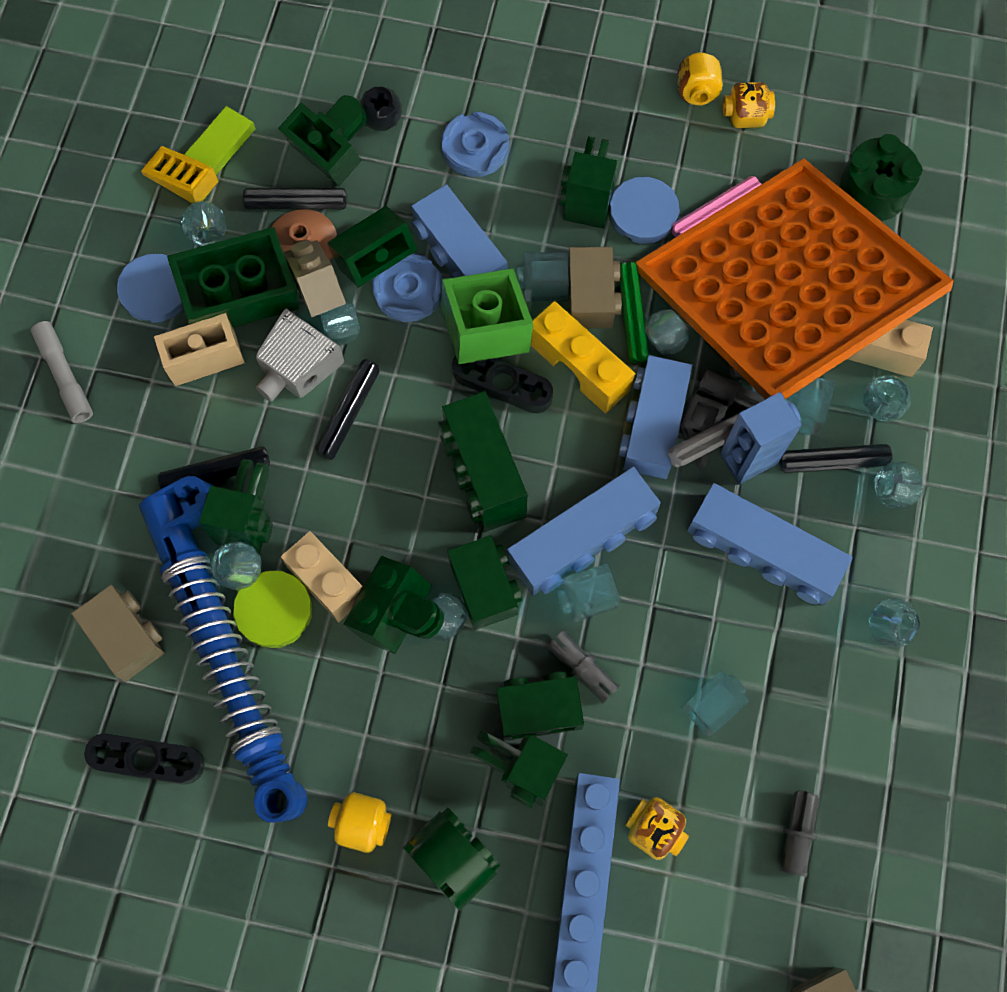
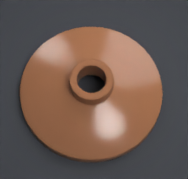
[272,209,337,272]

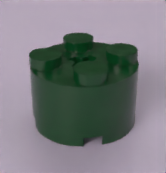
[840,134,923,221]
[403,807,500,911]

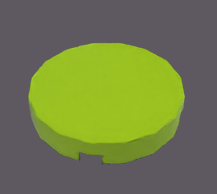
[233,571,312,648]

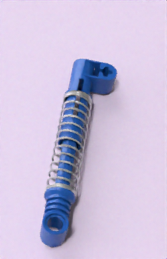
[139,476,308,823]

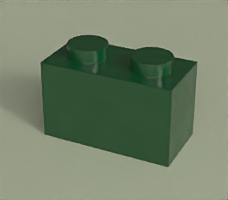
[327,206,417,288]
[447,535,523,631]
[497,672,584,741]

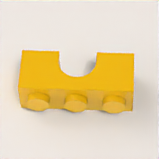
[531,301,635,414]

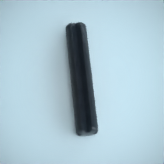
[243,188,347,209]
[315,359,379,460]
[780,444,893,473]
[158,446,270,489]

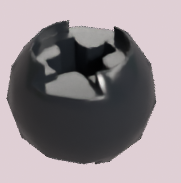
[360,86,402,131]

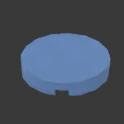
[442,112,509,177]
[609,177,680,244]
[372,253,442,322]
[117,254,183,323]

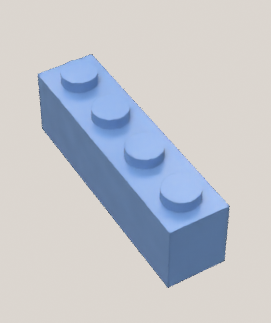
[507,467,661,596]
[687,483,853,606]

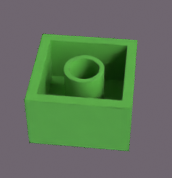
[441,268,533,364]

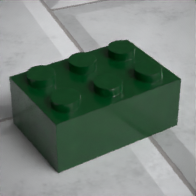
[167,227,299,328]
[438,391,528,533]

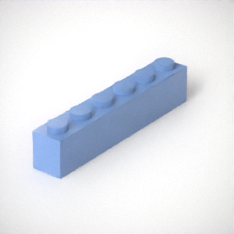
[550,773,620,992]

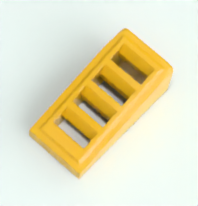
[141,146,219,207]

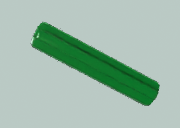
[620,262,649,364]

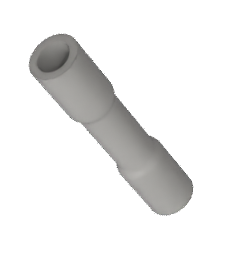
[30,321,93,423]

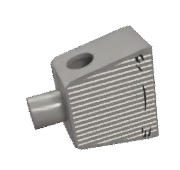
[255,308,345,402]

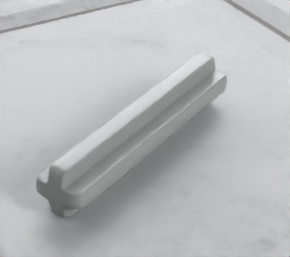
[667,412,741,467]

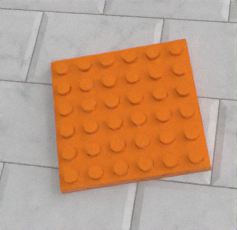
[635,159,954,400]

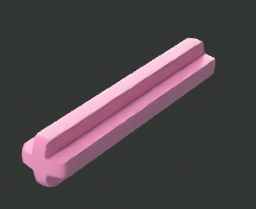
[671,176,761,238]

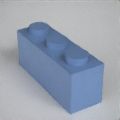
[411,184,508,278]
[618,355,692,479]
[720,392,802,485]

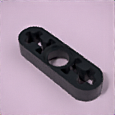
[452,356,553,413]
[84,734,205,785]

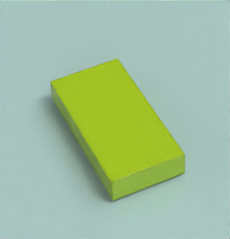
[184,106,256,175]

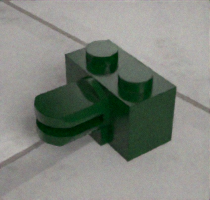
[278,95,367,186]
[559,136,618,229]
[199,459,273,554]
[343,556,444,654]
[469,731,568,808]

